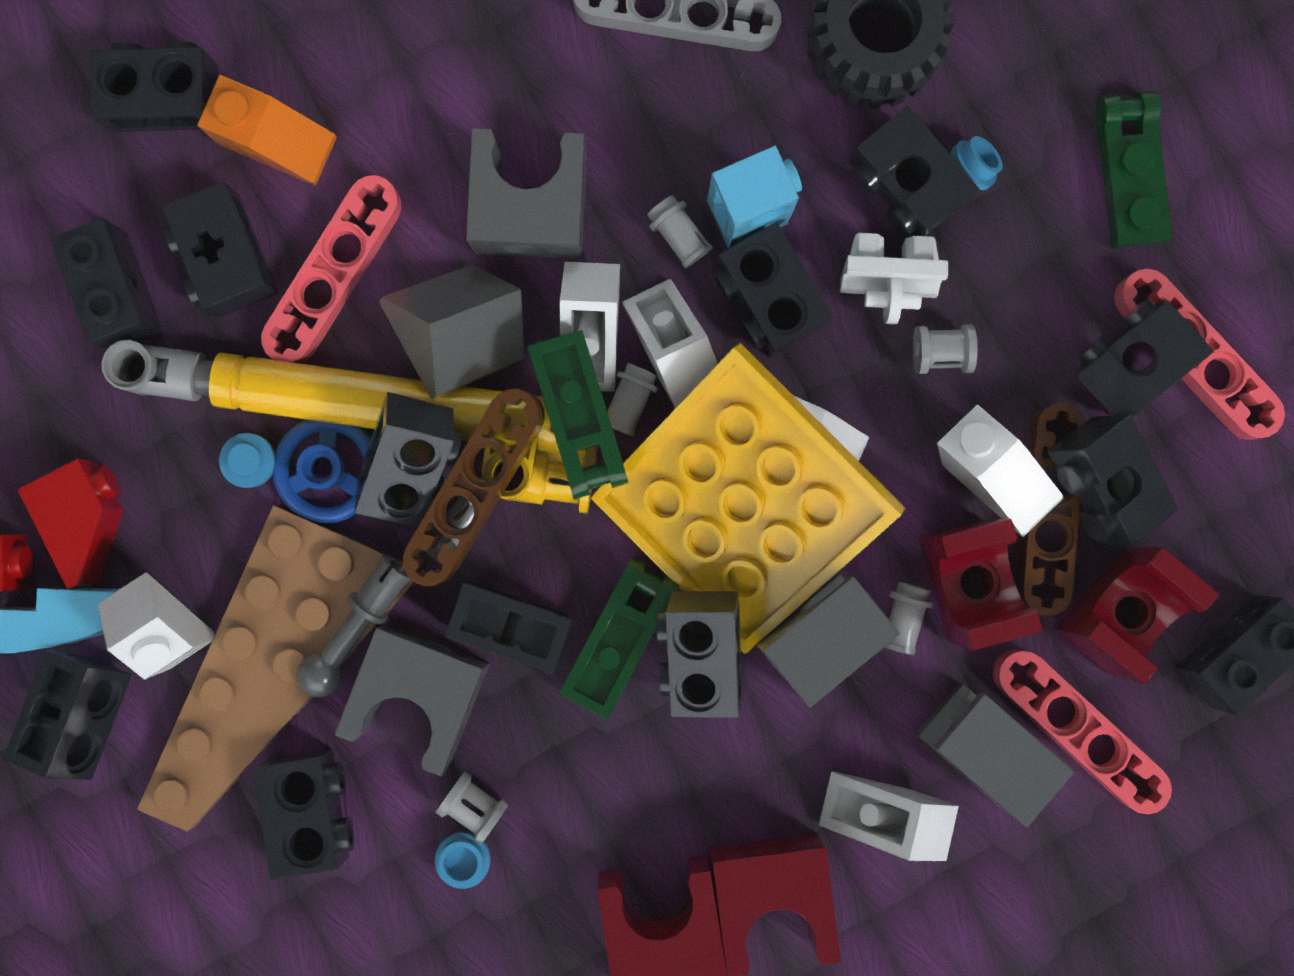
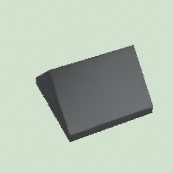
[379,264,524,399]

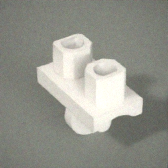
[840,233,948,324]

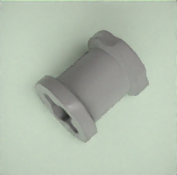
[913,324,978,374]
[435,771,510,845]

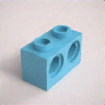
[707,146,802,249]

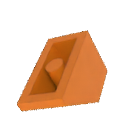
[197,75,337,186]

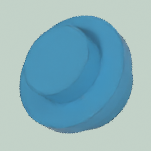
[951,136,1003,190]
[219,433,275,488]
[435,831,491,889]

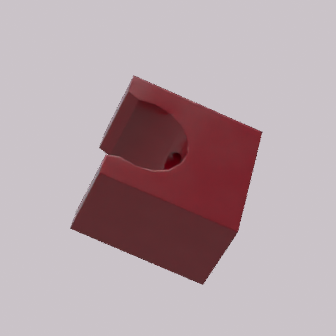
[919,518,1043,651]
[1054,547,1219,684]
[710,833,841,976]
[597,855,727,976]

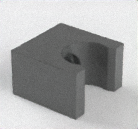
[466,129,587,259]
[757,574,900,708]
[335,624,490,776]
[915,683,1074,828]

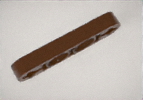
[403,389,545,586]
[1016,403,1086,616]

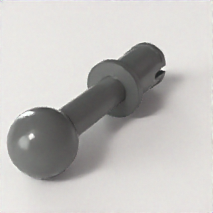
[296,555,411,697]

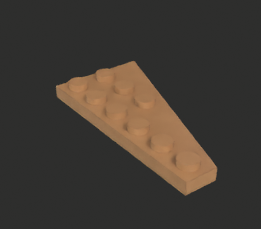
[137,506,427,832]

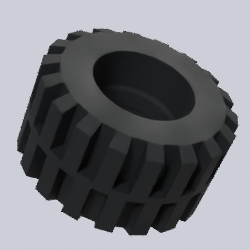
[807,0,955,109]

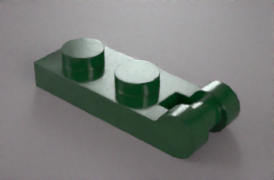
[1096,90,1173,249]
[528,330,628,500]
[559,557,679,721]

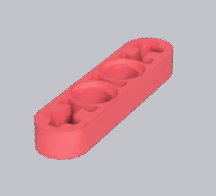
[261,175,402,364]
[1114,268,1285,440]
[992,649,1172,815]

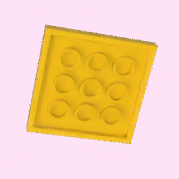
[591,343,905,654]

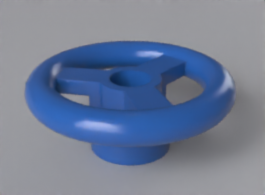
[273,419,371,523]

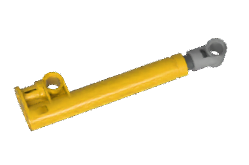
[102,340,598,514]

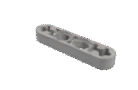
[573,0,781,51]

